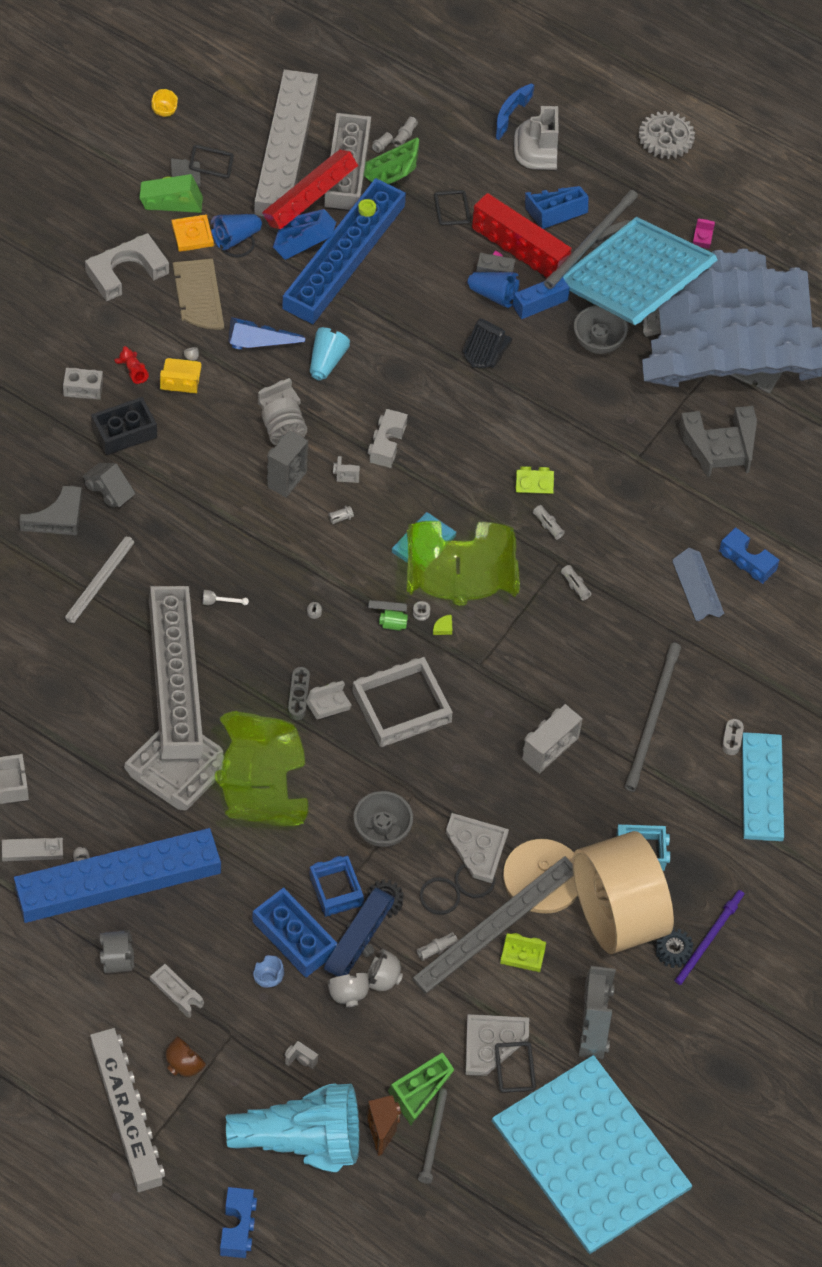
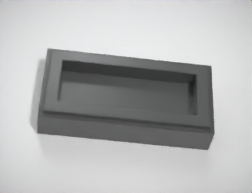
[368,600,407,612]

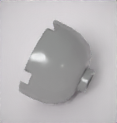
[367,949,403,991]
[327,973,369,1007]

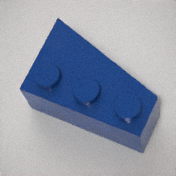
[273,209,336,260]

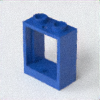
[309,856,364,917]

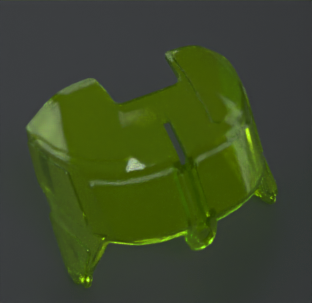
[407,521,520,605]
[215,711,308,826]

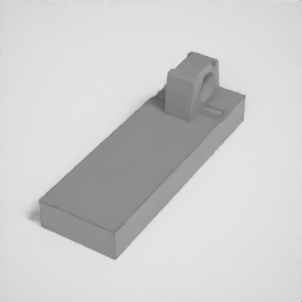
[2,838,63,861]

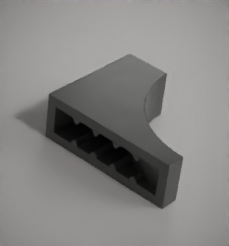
[20,486,82,535]

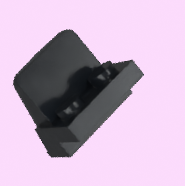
[462,318,513,368]

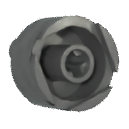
[100,930,134,973]

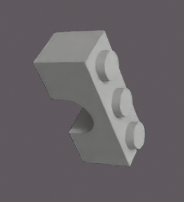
[368,409,408,468]

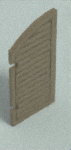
[173,259,224,330]

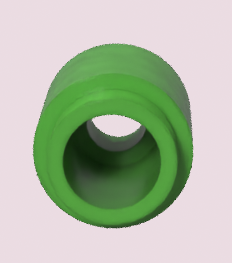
[379,610,408,631]

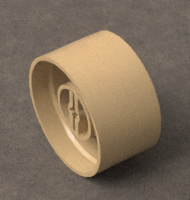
[573,831,674,954]

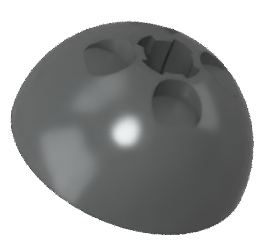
[574,306,628,354]
[354,791,413,847]

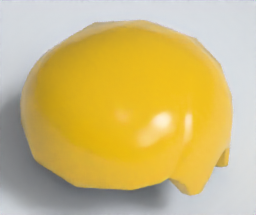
[151,89,178,117]

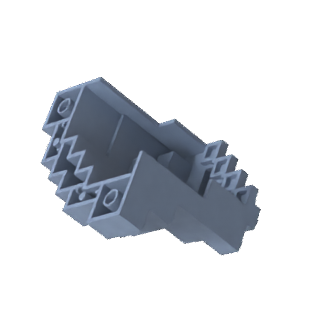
[642,249,822,387]

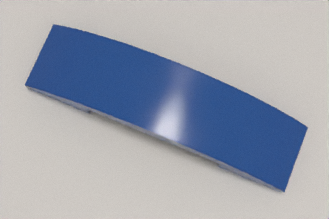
[496,84,534,140]

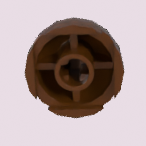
[165,1036,206,1077]

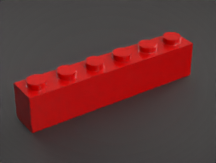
[262,149,358,229]

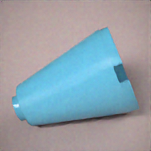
[310,327,350,380]

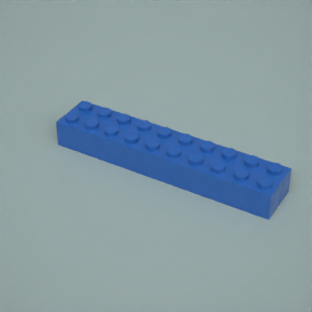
[282,178,406,324]
[14,828,221,923]

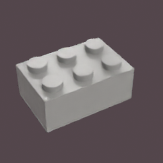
[522,704,583,774]

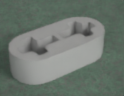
[722,719,744,755]

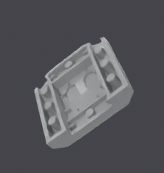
[124,730,230,810]

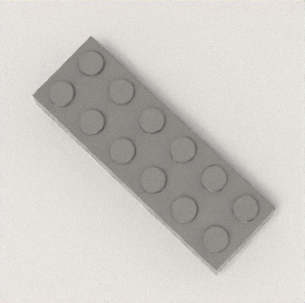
[324,113,371,210]

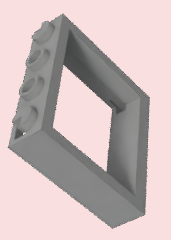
[352,657,453,748]

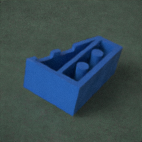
[525,186,589,229]

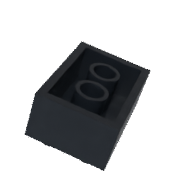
[91,397,157,455]

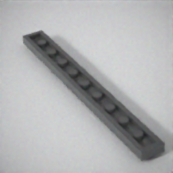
[412,856,574,995]

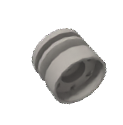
[262,398,307,446]

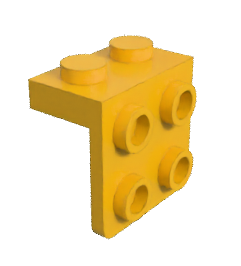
[160,358,201,393]

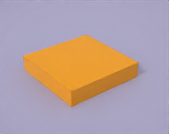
[172,215,214,252]

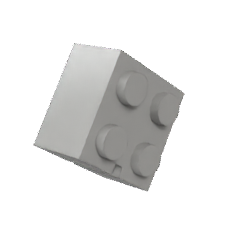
[0,754,29,804]

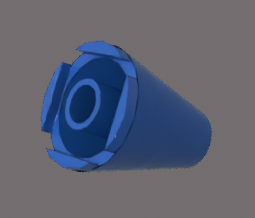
[211,214,262,250]
[468,272,519,308]

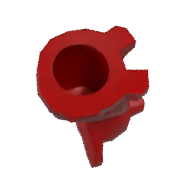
[115,346,149,384]

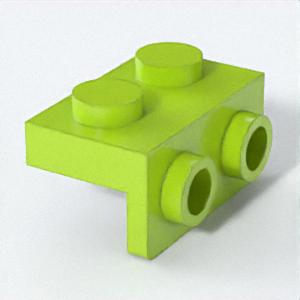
[516,467,554,494]
[500,933,546,972]

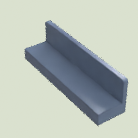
[673,548,724,621]

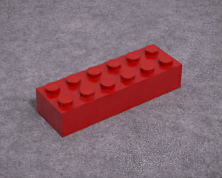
[472,193,571,278]

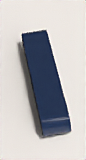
[324,887,395,977]

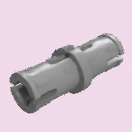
[392,117,418,147]
[533,505,565,539]
[561,565,591,600]
[417,932,458,961]

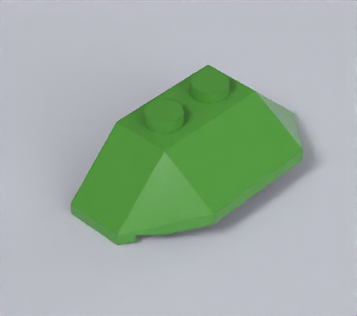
[364,138,419,184]

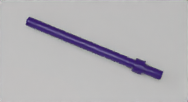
[675,890,745,985]

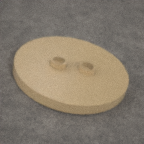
[503,839,578,913]

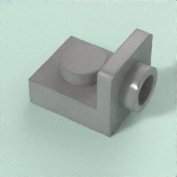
[333,456,360,483]
[285,1041,318,1069]

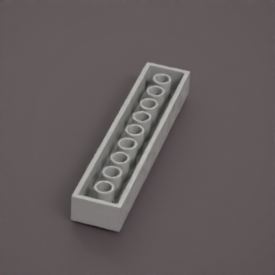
[255,69,318,216]
[149,586,203,759]

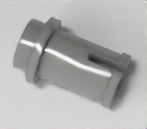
[372,132,393,153]
[328,506,354,524]

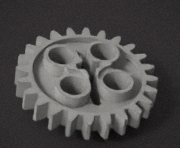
[639,111,695,159]

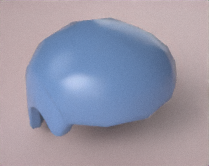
[253,955,284,988]

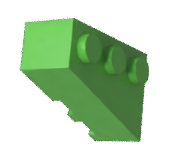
[140,174,203,213]
[388,1053,454,1125]

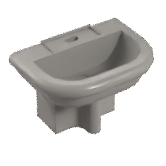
[514,106,558,170]

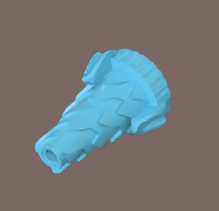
[226,1083,359,1172]

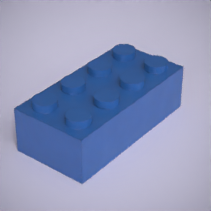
[253,888,337,978]

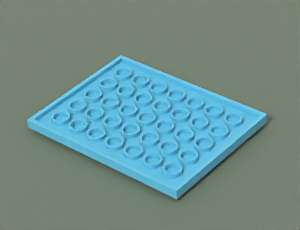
[562,217,718,325]
[492,1055,692,1254]

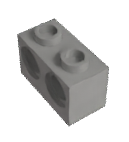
[63,368,103,400]

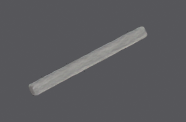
[65,536,134,623]

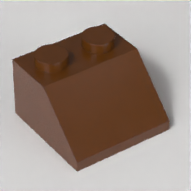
[367,1095,401,1156]

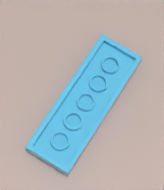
[742,733,784,841]

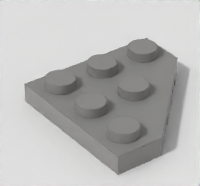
[446,813,509,883]
[466,1014,529,1076]

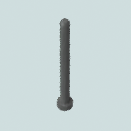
[418,1088,447,1183]

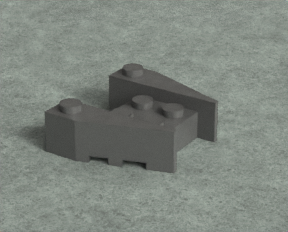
[679,406,757,477]
[579,966,616,1059]

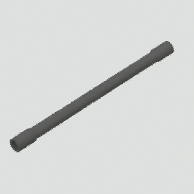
[544,190,638,289]
[625,643,681,792]

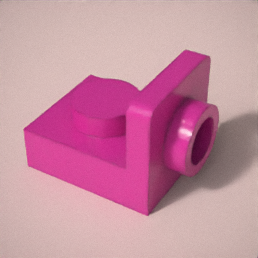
[693,219,715,249]

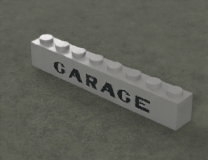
[90,1028,165,1192]

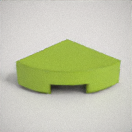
[433,615,452,635]

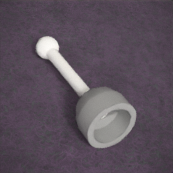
[202,590,249,605]

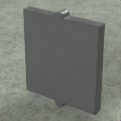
[171,158,201,187]

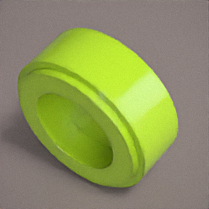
[358,199,376,217]

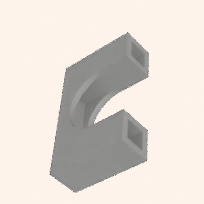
[85,233,169,302]

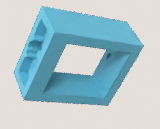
[616,825,670,871]

